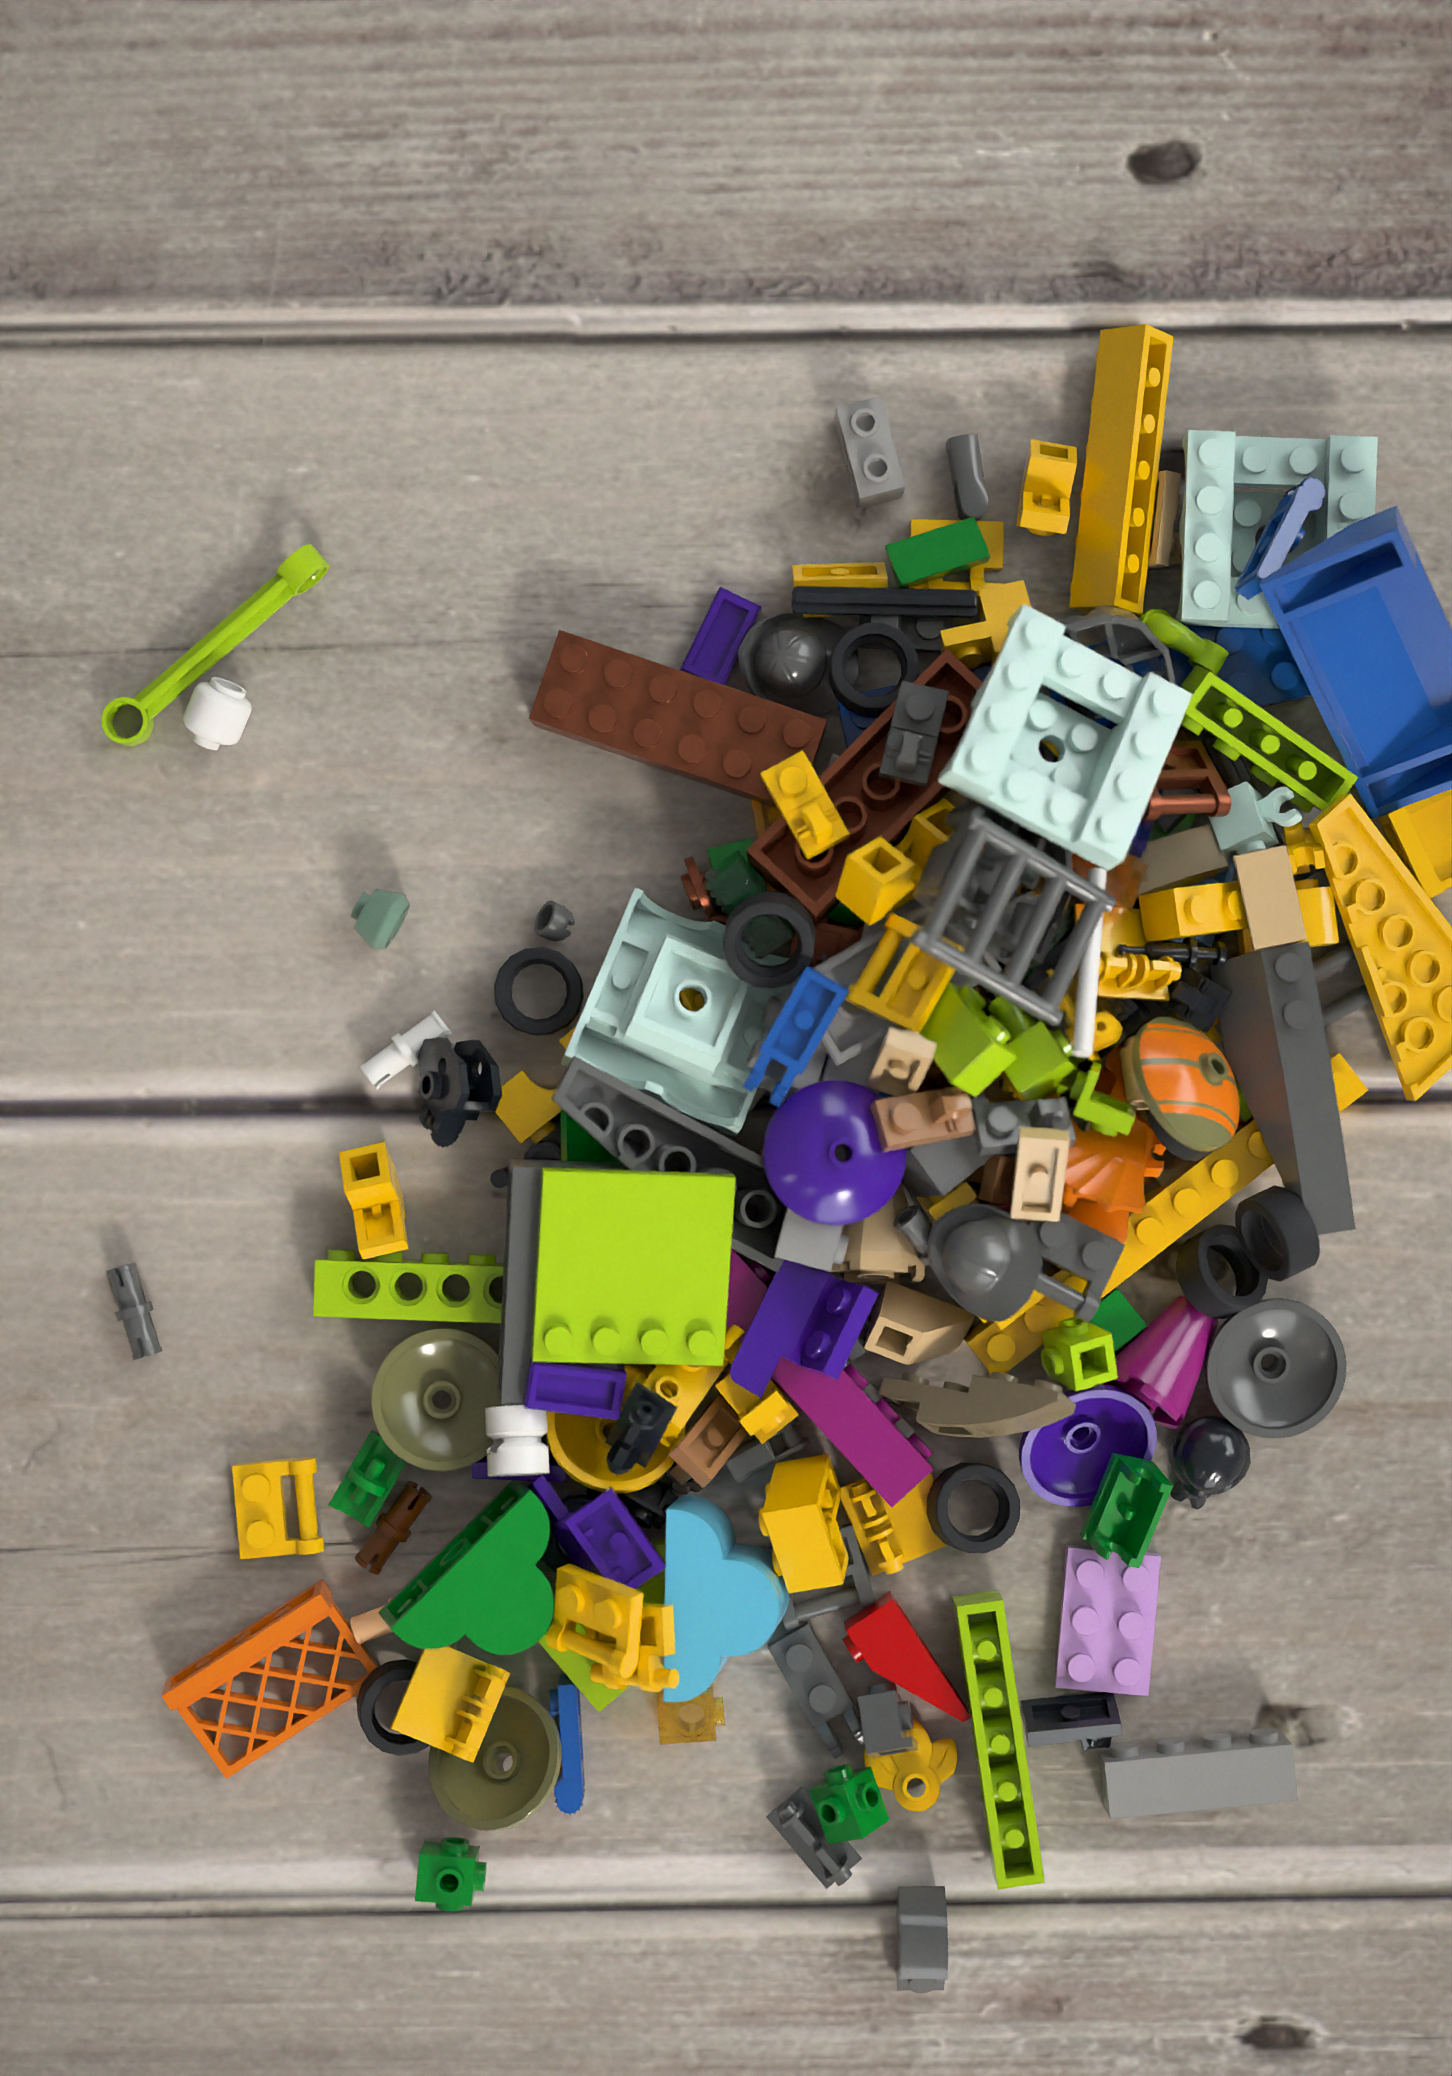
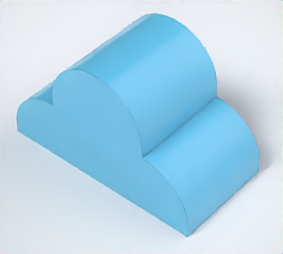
[663,1495,791,1702]

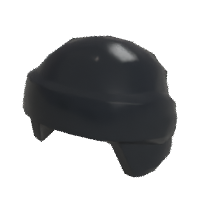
[1169,1416,1251,1509]

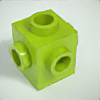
[1041,1317,1118,1391]

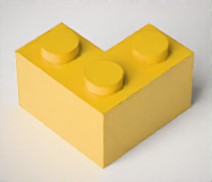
[758,1454,849,1593]

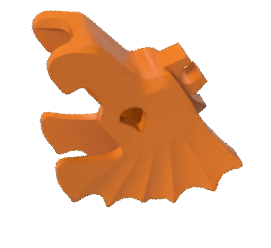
[1045,1045,1166,1244]

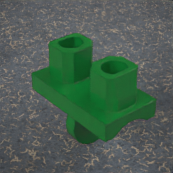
[328,1430,407,1528]

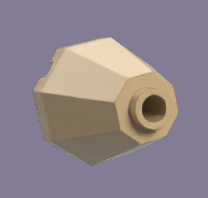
[827,1183,925,1285]

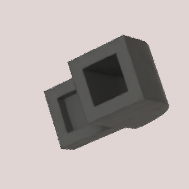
[896,1886,948,1993]

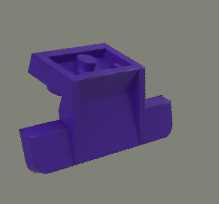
[730,1260,878,1398]
[527,1475,666,1589]

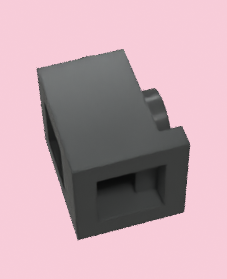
[858,1683,919,1758]

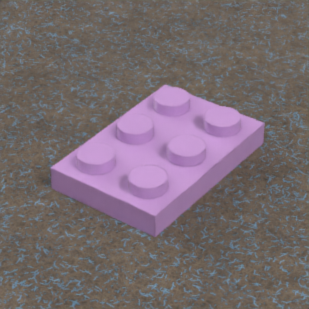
[1053,1545,1161,1696]

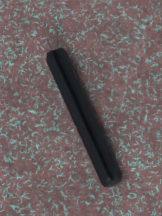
[791,586,978,618]

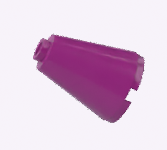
[1102,1296,1219,1429]

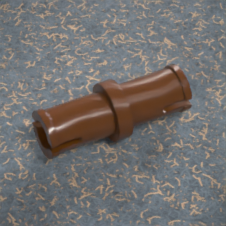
[354,1481,432,1575]

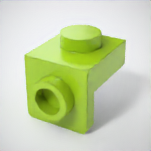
[1069,1061,1137,1136]

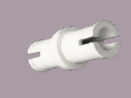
[359,1010,452,1090]

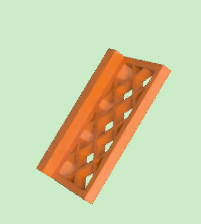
[161,1579,379,1779]

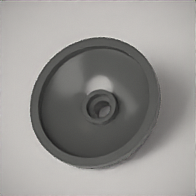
[1205,1298,1347,1439]

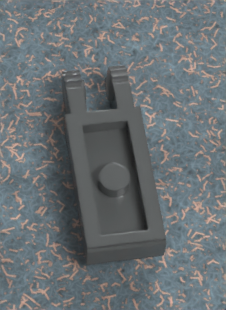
[767,1621,865,1759]

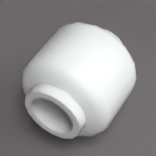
[183,677,252,750]

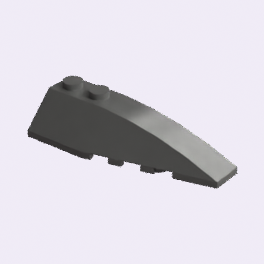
[1209,941,1356,1236]
[551,1056,787,1272]

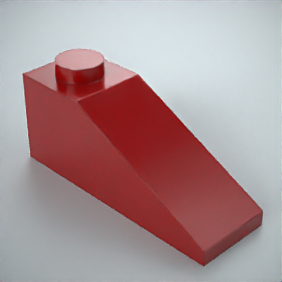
[842,1591,971,1723]

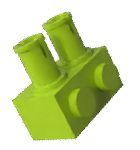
[988,996,1086,1100]

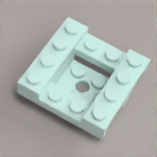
[1176,430,1378,629]
[938,604,1192,871]
[561,888,790,1137]

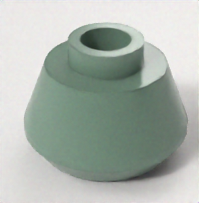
[350,889,410,950]

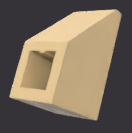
[864,1280,974,1365]

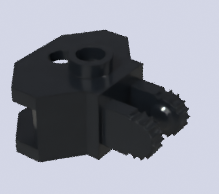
[418,1037,502,1148]

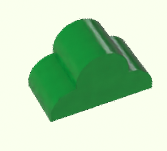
[378,1480,554,1655]

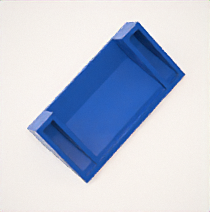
[1259,505,1452,819]

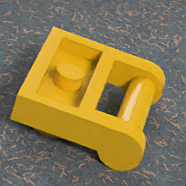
[845,913,964,1034]
[232,1457,325,1559]
[546,1563,643,1678]

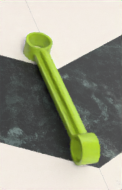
[101,543,330,746]

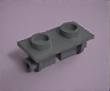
[766,1787,862,1889]

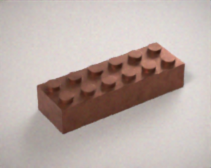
[529,630,827,808]
[746,649,983,927]

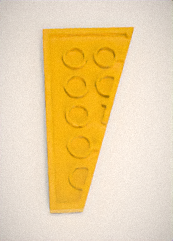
[1309,794,1452,1101]

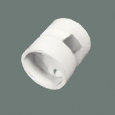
[485,1405,550,1477]

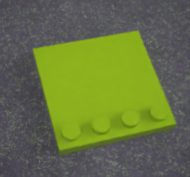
[531,1167,736,1366]

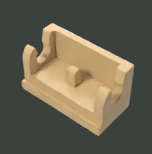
[1233,845,1307,951]

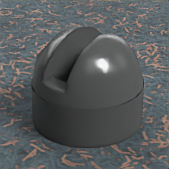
[534,901,575,942]

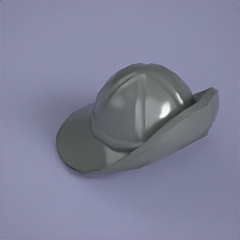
[738,613,859,716]
[927,1204,1042,1322]

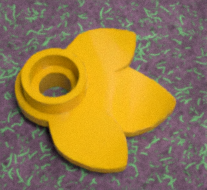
[864,1719,958,1812]

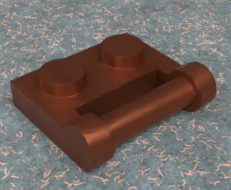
[1141,741,1231,820]

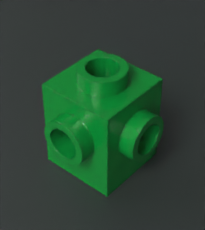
[809,1764,890,1844]
[415,1837,487,1911]

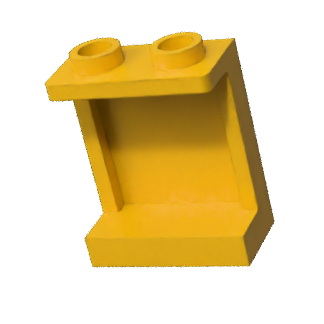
[1377,789,1452,898]

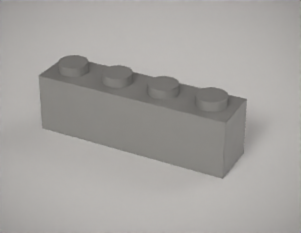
[1098,1728,1298,1819]

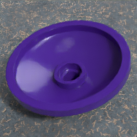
[763,1080,906,1225]
[1019,1385,1157,1507]

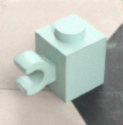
[1209,781,1302,860]

